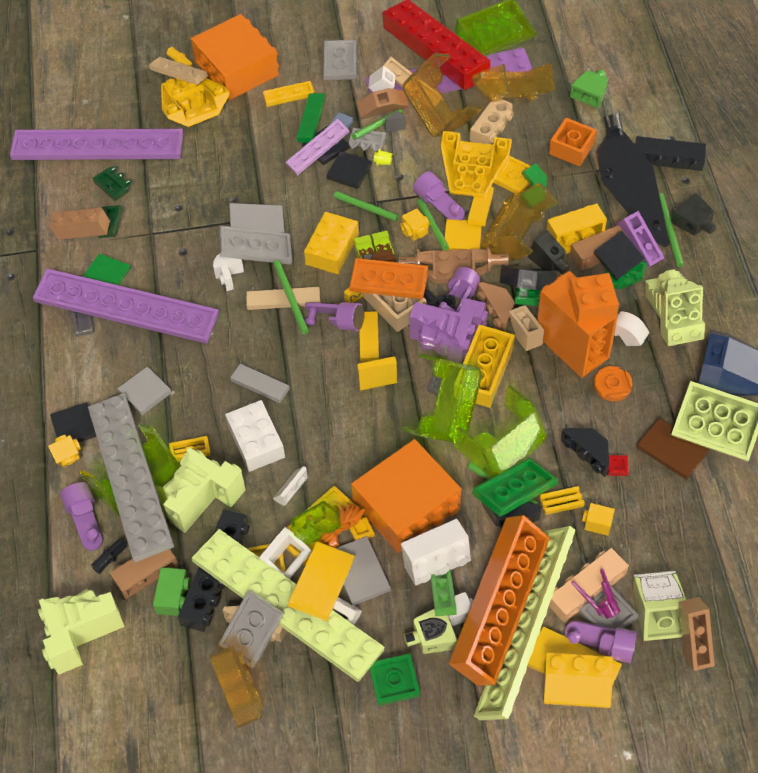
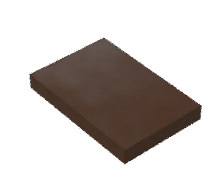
[637,418,709,480]

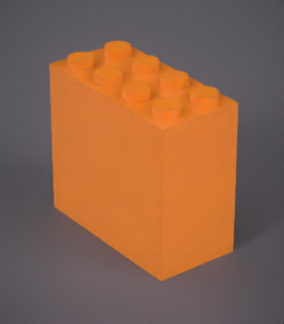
[191,14,279,101]
[537,271,618,378]
[351,439,461,553]

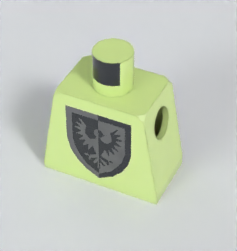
[404,609,457,654]

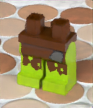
[354,231,396,262]

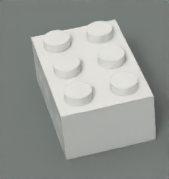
[225,400,285,472]
[401,519,471,586]

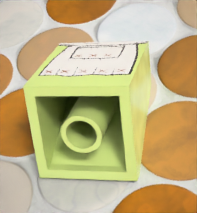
[633,571,686,641]

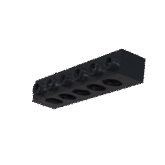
[178,509,250,632]

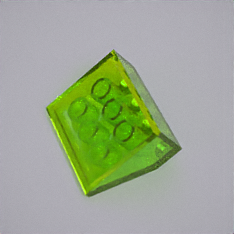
[455,0,537,56]

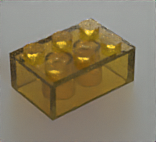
[209,645,264,728]

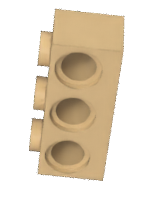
[470,97,514,144]

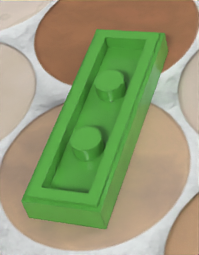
[431,569,457,617]

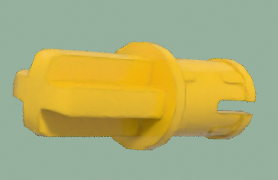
[167,47,193,67]

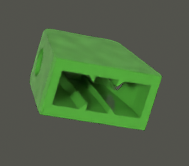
[570,70,608,109]

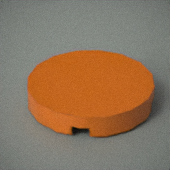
[594,366,633,401]

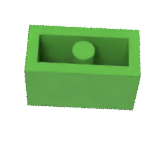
[153,568,191,616]

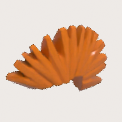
[319,505,365,548]

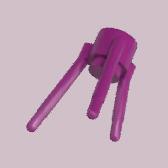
[571,569,621,619]

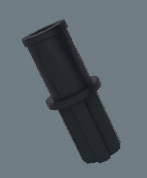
[90,539,128,574]

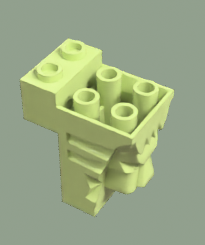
[645,269,705,346]
[163,447,246,533]
[38,589,125,675]

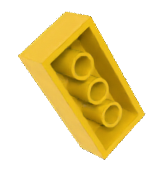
[454,325,515,408]

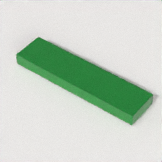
[296,93,326,143]

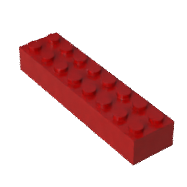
[382,0,490,90]

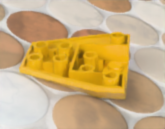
[161,78,230,127]
[441,131,512,198]

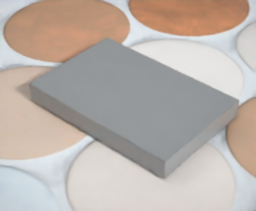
[324,40,357,80]
[229,203,284,233]
[336,536,391,606]
[218,590,285,668]

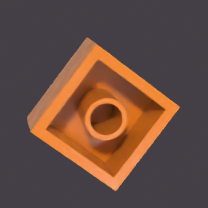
[549,118,597,167]
[568,273,619,324]

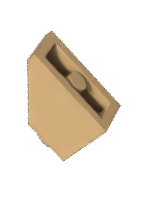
[509,305,544,351]

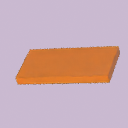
[349,258,428,299]

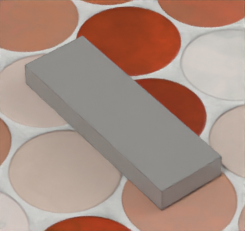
[231,364,290,403]

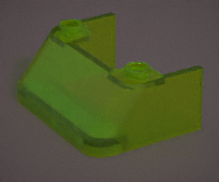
[402,354,482,443]
[454,385,547,478]
[79,422,181,518]

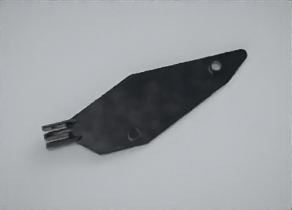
[596,112,670,247]

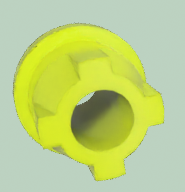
[373,149,392,166]

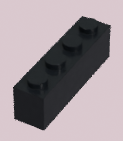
[635,136,706,171]

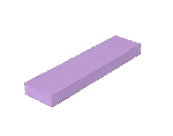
[286,119,349,176]

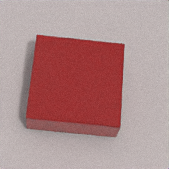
[608,455,629,476]

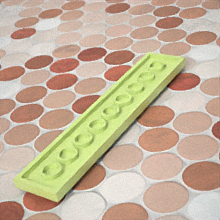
[474,526,575,720]
[192,529,385,682]

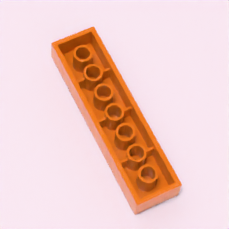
[449,515,550,686]

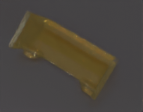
[403,53,483,137]
[472,63,556,102]
[480,183,559,261]

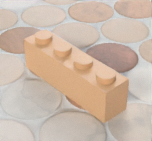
[549,548,629,623]

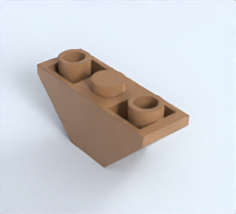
[356,88,409,119]
[476,282,515,332]

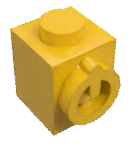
[400,209,430,241]
[48,435,81,467]

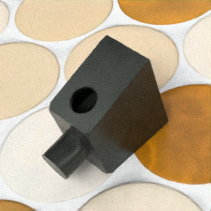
[671,193,717,235]
[528,230,569,274]

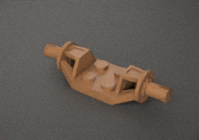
[399,247,509,284]

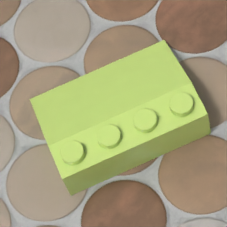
[671,381,758,462]

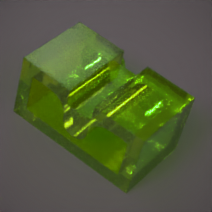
[291,501,341,545]

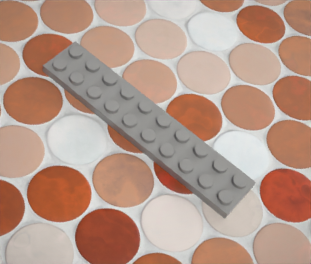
[88,393,174,562]

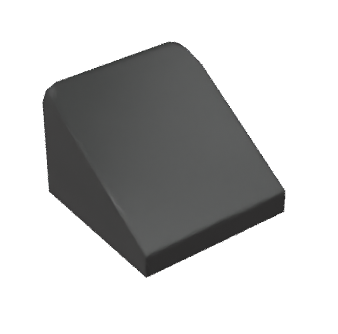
[385,111,406,132]

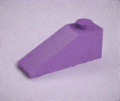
[616,211,665,267]

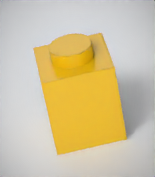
[582,503,615,536]

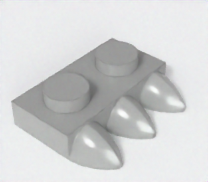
[349,128,386,152]

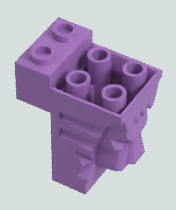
[410,298,488,367]

